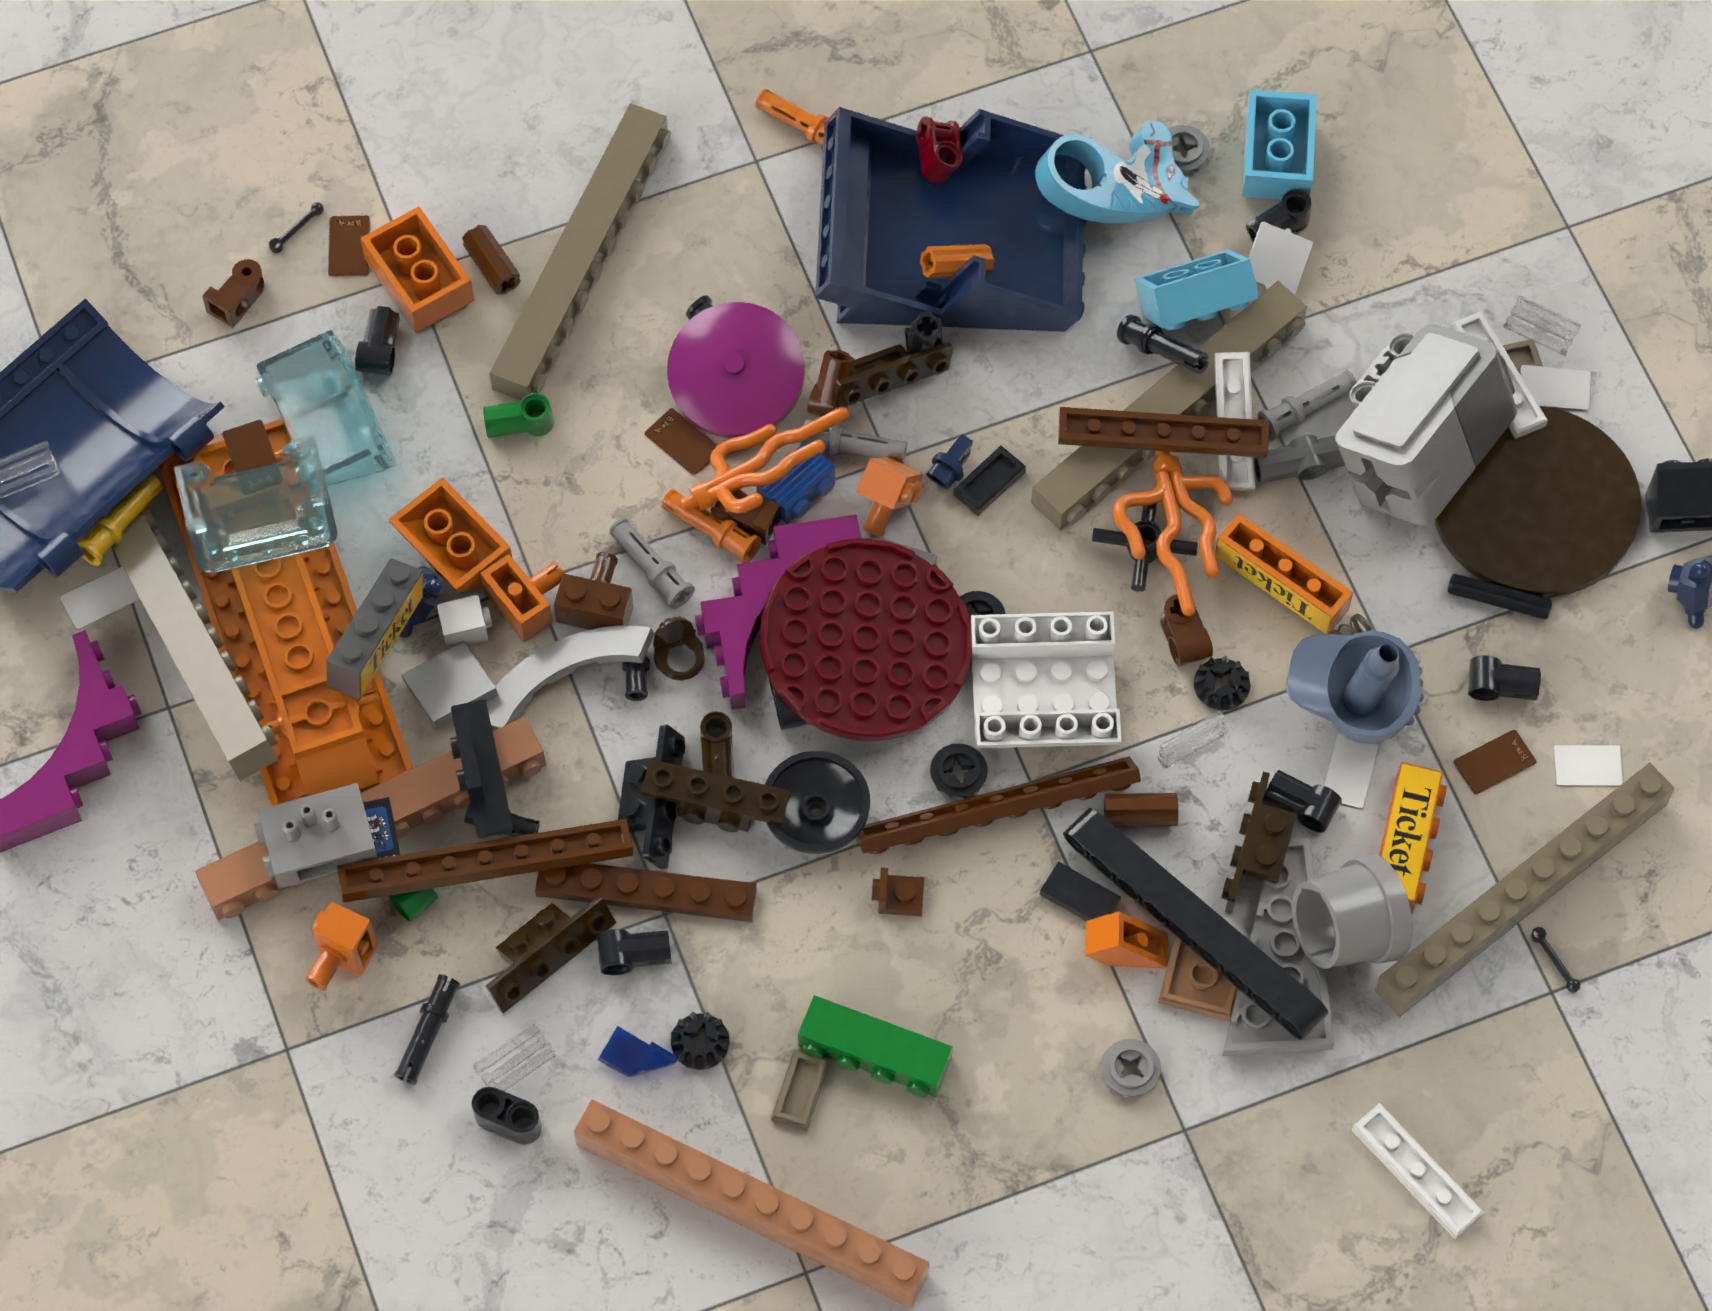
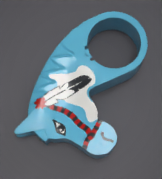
[1035,121,1200,223]

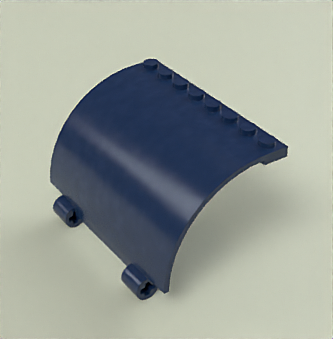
[0,298,225,594]

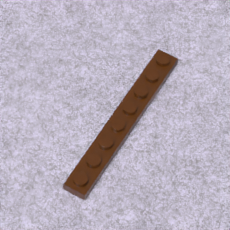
[856,756,1141,854]
[337,819,633,903]

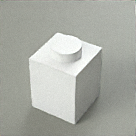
[436,595,493,650]

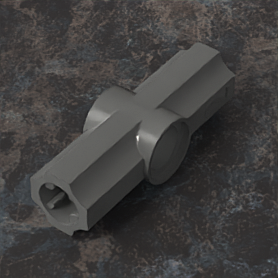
[1254,435,1345,484]

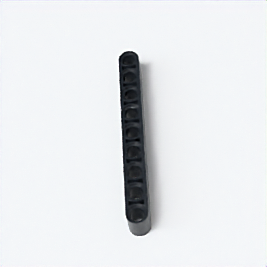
[1063,808,1328,1040]

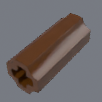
[461,225,521,294]
[1104,793,1179,827]

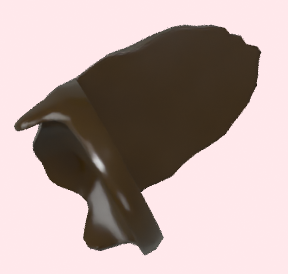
[653,616,705,681]

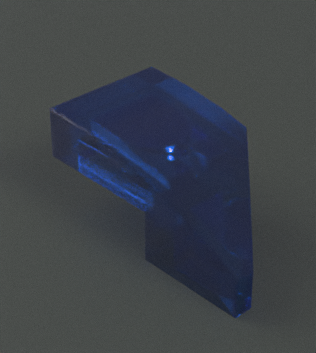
[597,1026,679,1078]

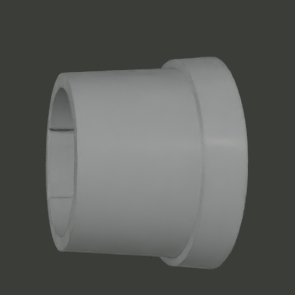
[1292,853,1413,969]

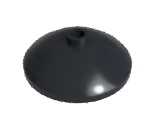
[765,751,870,854]

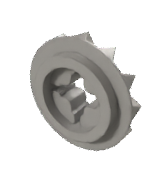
[1168,125,1210,175]
[1101,1039,1161,1098]

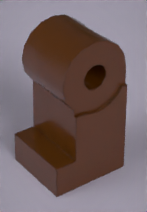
[202,259,265,328]
[710,489,781,545]

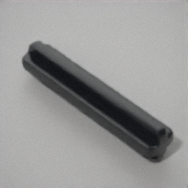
[1447,574,1552,619]

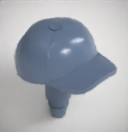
[1286,630,1424,744]

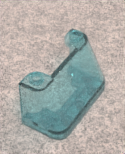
[255,329,397,490]
[174,436,337,573]

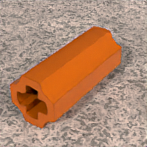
[920,244,994,278]

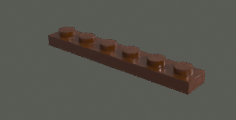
[1058,407,1269,458]
[535,863,757,922]

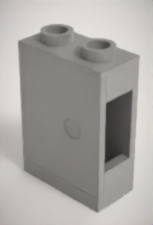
[254,783,378,889]

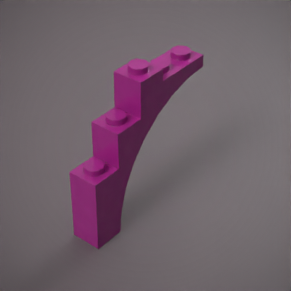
[695,514,861,710]
[0,630,142,853]

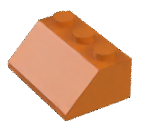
[388,477,513,593]

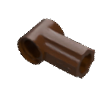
[807,350,855,417]

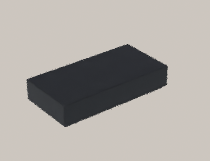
[953,445,1026,516]
[1039,861,1121,921]

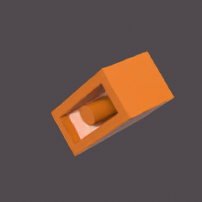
[1085,911,1168,969]

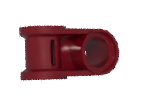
[916,116,963,184]

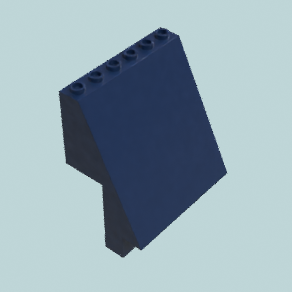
[815,107,1087,332]

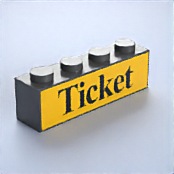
[326,558,423,700]

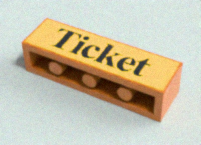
[1215,513,1353,634]
[1379,762,1447,914]

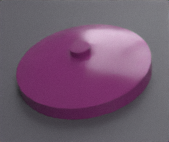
[667,302,805,438]

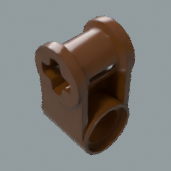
[1160,594,1213,667]

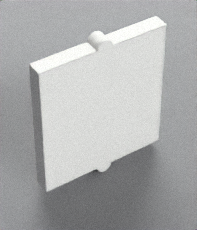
[1248,221,1313,295]

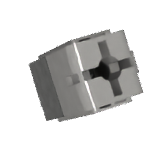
[1335,325,1517,525]

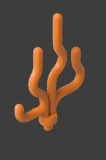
[679,406,850,514]
[1112,451,1233,616]

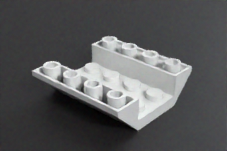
[971,611,1122,748]

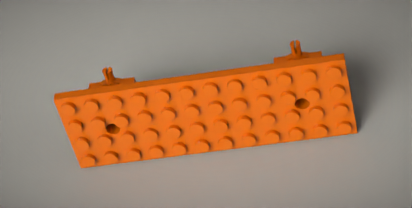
[159,416,413,806]

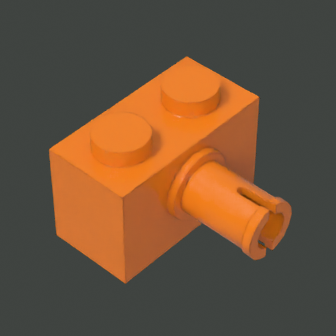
[856,456,924,537]
[480,554,565,642]
[305,901,378,991]

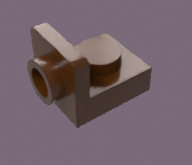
[872,867,924,916]

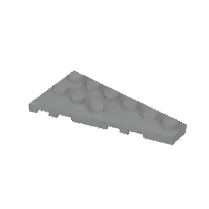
[1222,838,1334,1056]

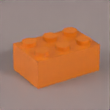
[360,206,475,333]

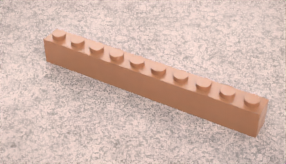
[195,716,546,921]
[574,1099,930,1308]

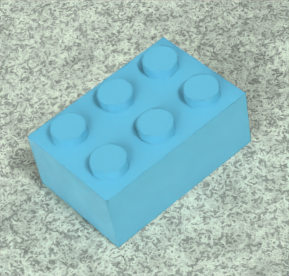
[1242,90,1317,200]
[1134,250,1259,331]

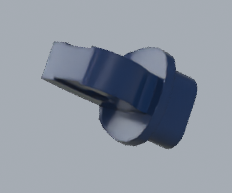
[926,434,973,489]

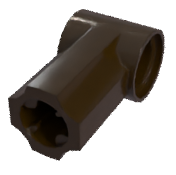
[700,711,735,778]

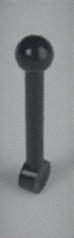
[269,202,324,253]
[1531,927,1581,993]

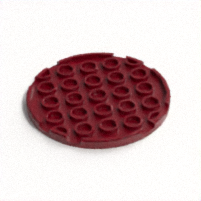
[759,538,972,741]

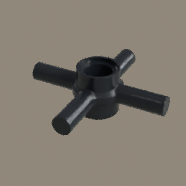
[1092,503,1198,592]

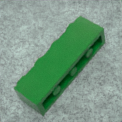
[797,995,953,1097]

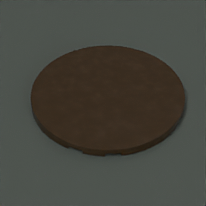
[1435,406,1641,597]

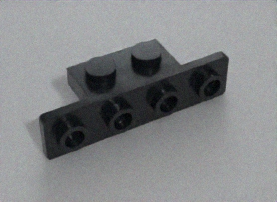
[449,699,513,838]
[618,724,685,869]

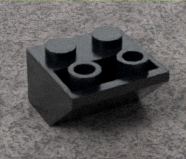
[1645,458,1712,533]

